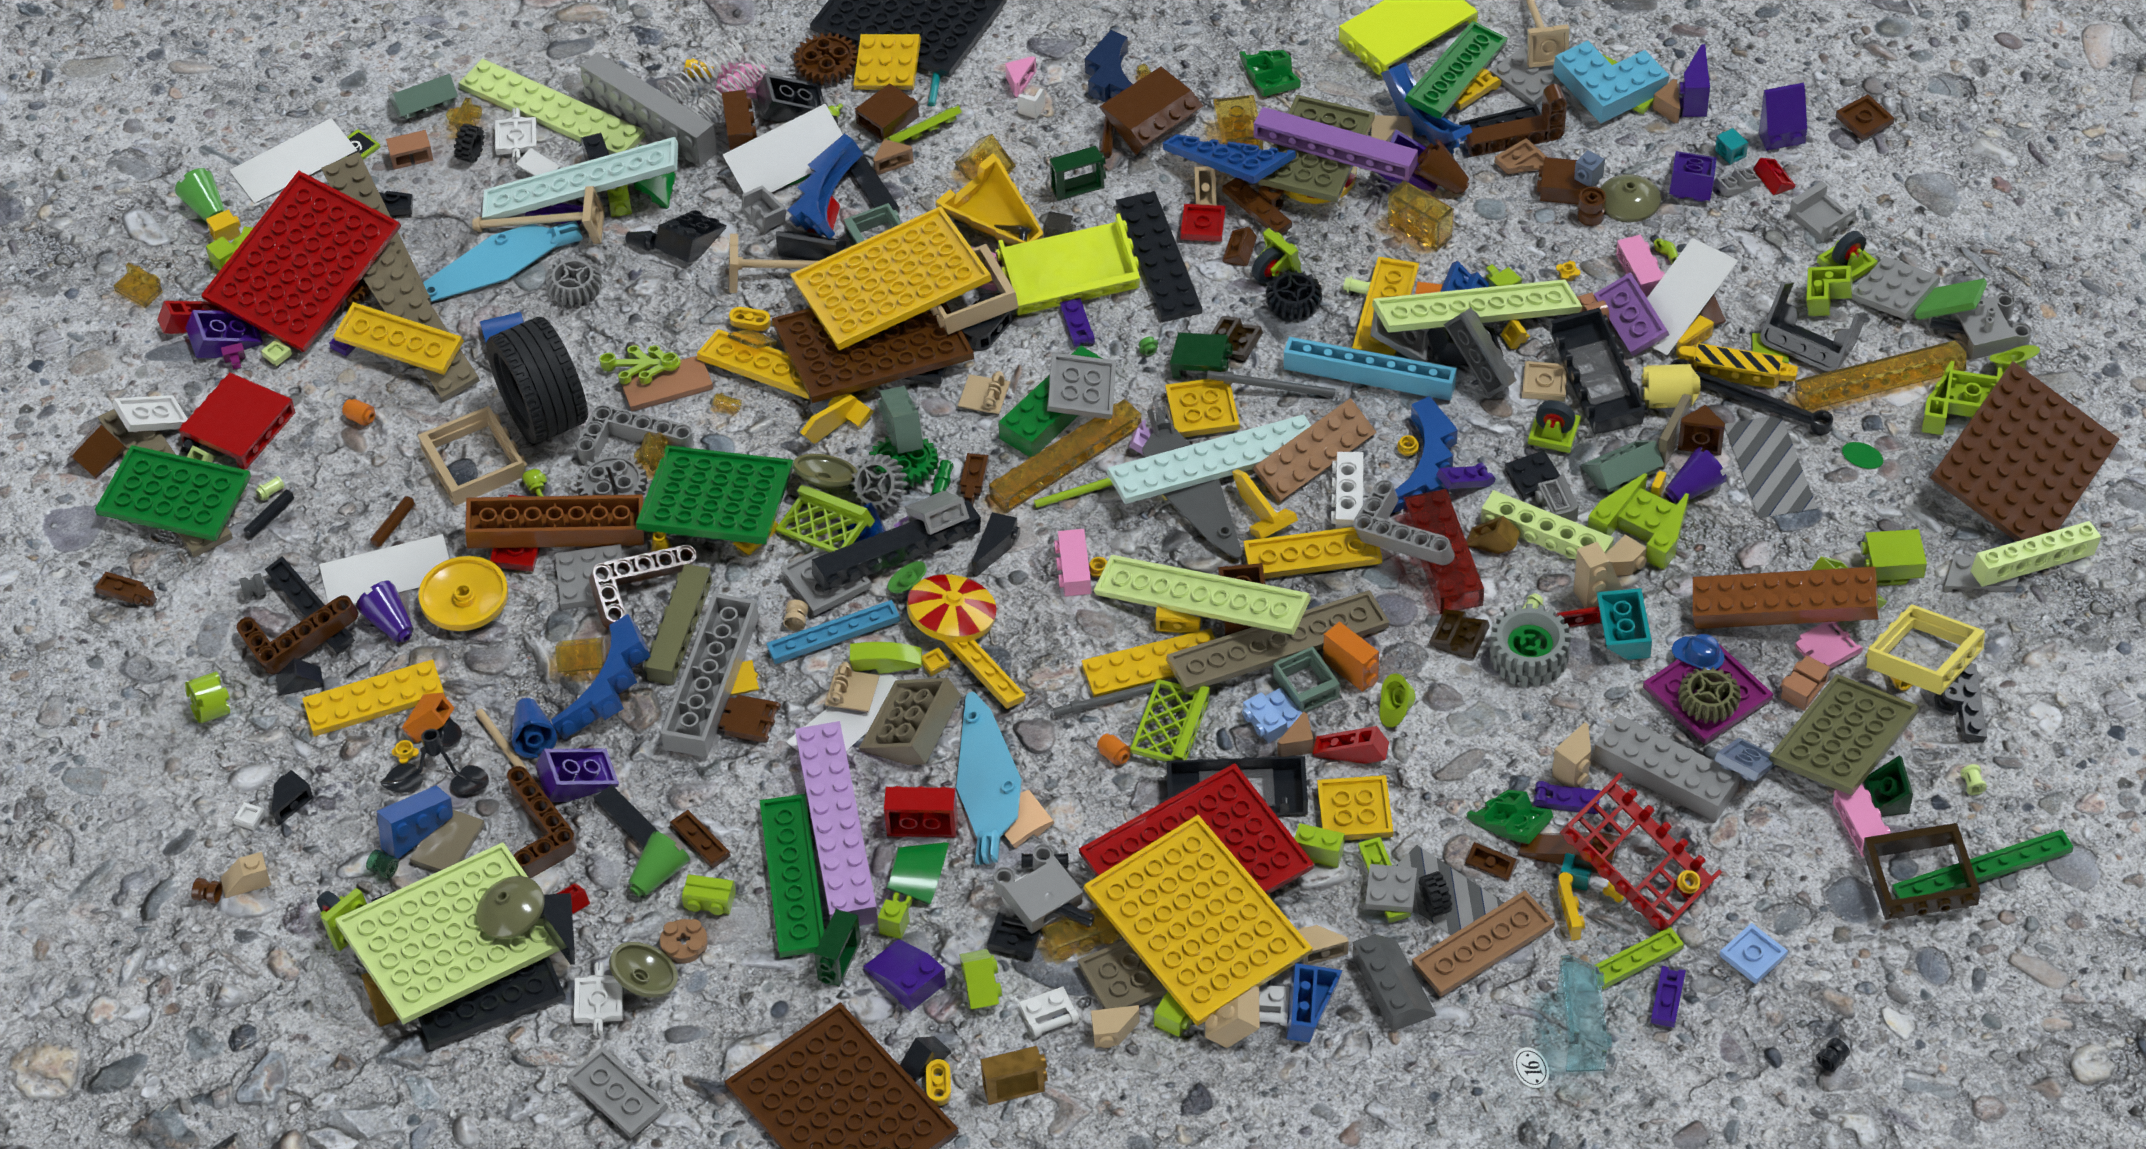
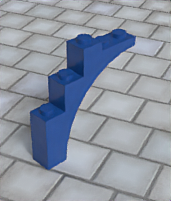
[1381,62,1472,154]
[787,133,863,239]
[1391,396,1458,514]
[551,614,651,739]

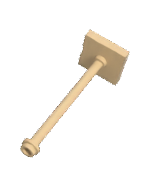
[1526,0,1569,68]
[472,186,605,244]
[729,234,818,293]

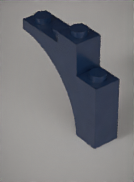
[1084,30,1133,102]

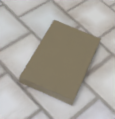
[1658,394,1691,469]
[410,809,485,872]

